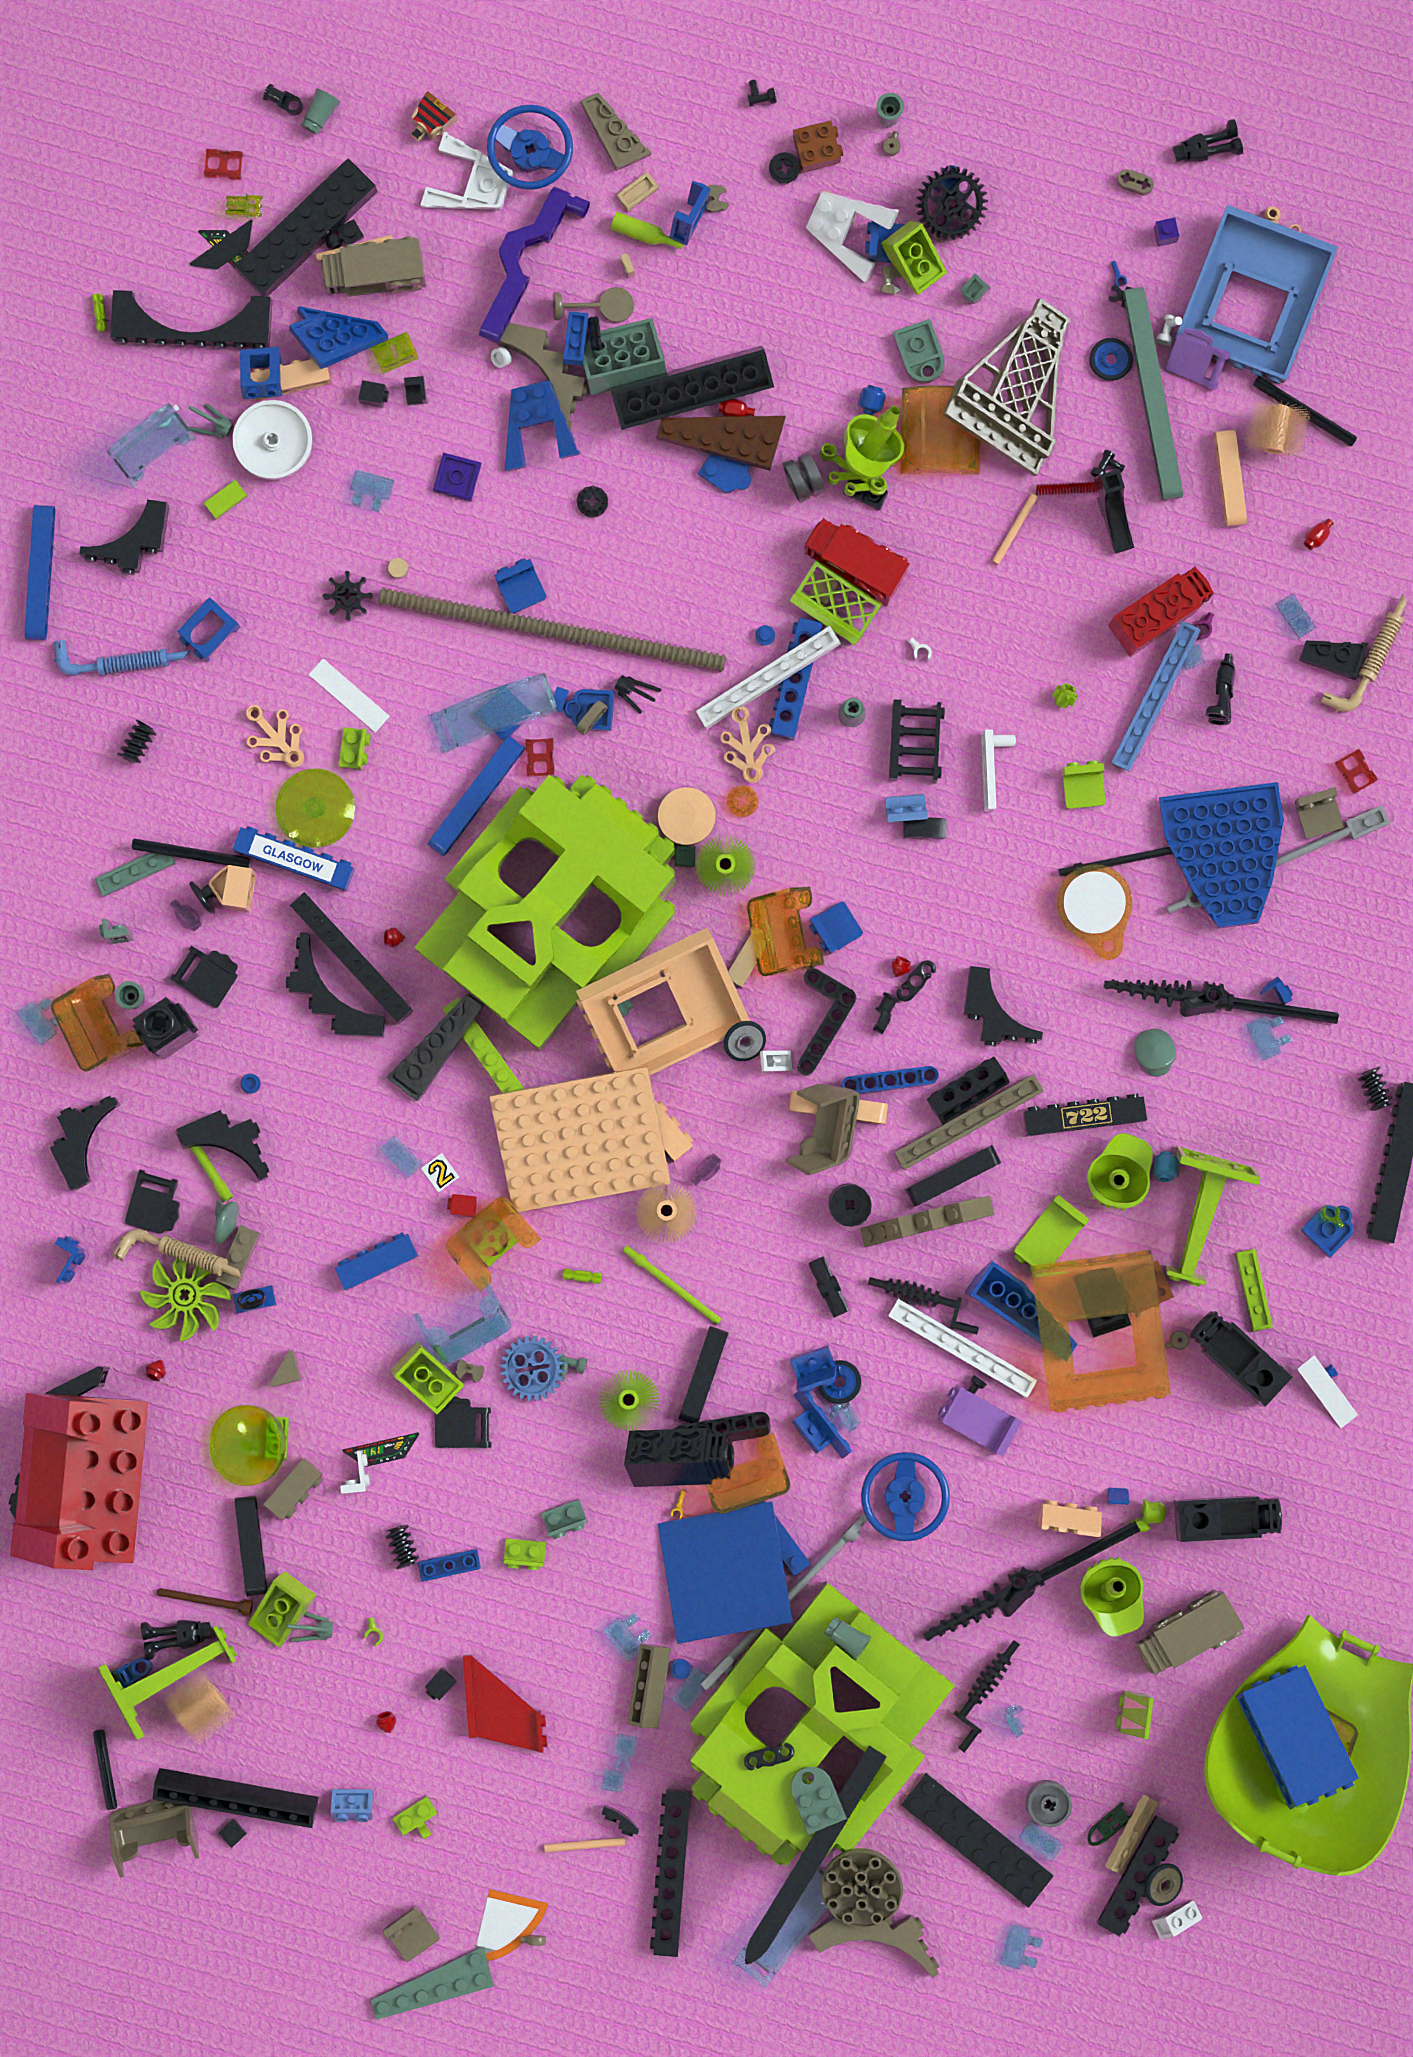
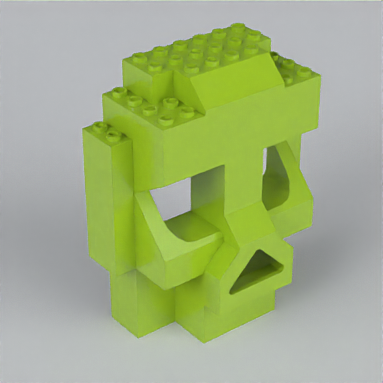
[414,774,676,1051]
[690,1581,955,1866]

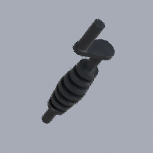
[868,1277,979,1335]
[953,1640,1020,1753]

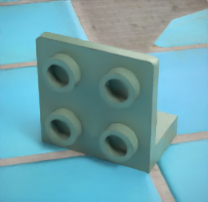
[541,1499,588,1539]

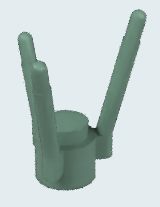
[188,404,234,439]
[286,1612,333,1642]

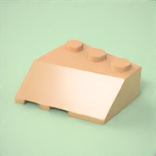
[1037,1500,1102,1537]

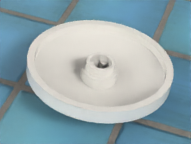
[233,400,313,480]

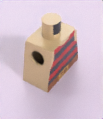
[410,91,457,142]

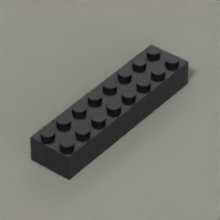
[235,158,377,297]
[610,346,774,430]

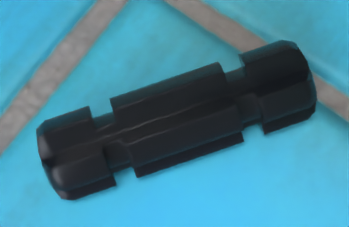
[588,316,602,351]

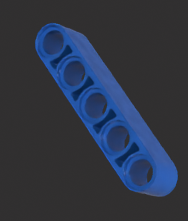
[841,1066,939,1094]

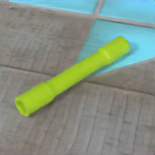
[189,1146,233,1203]

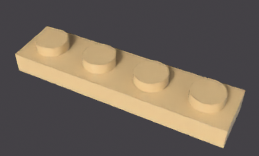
[1105,1794,1160,1874]

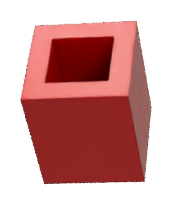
[447,1194,477,1217]

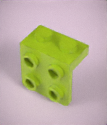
[1062,760,1106,809]

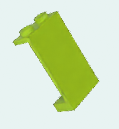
[1012,1195,1090,1277]

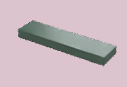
[95,853,176,897]

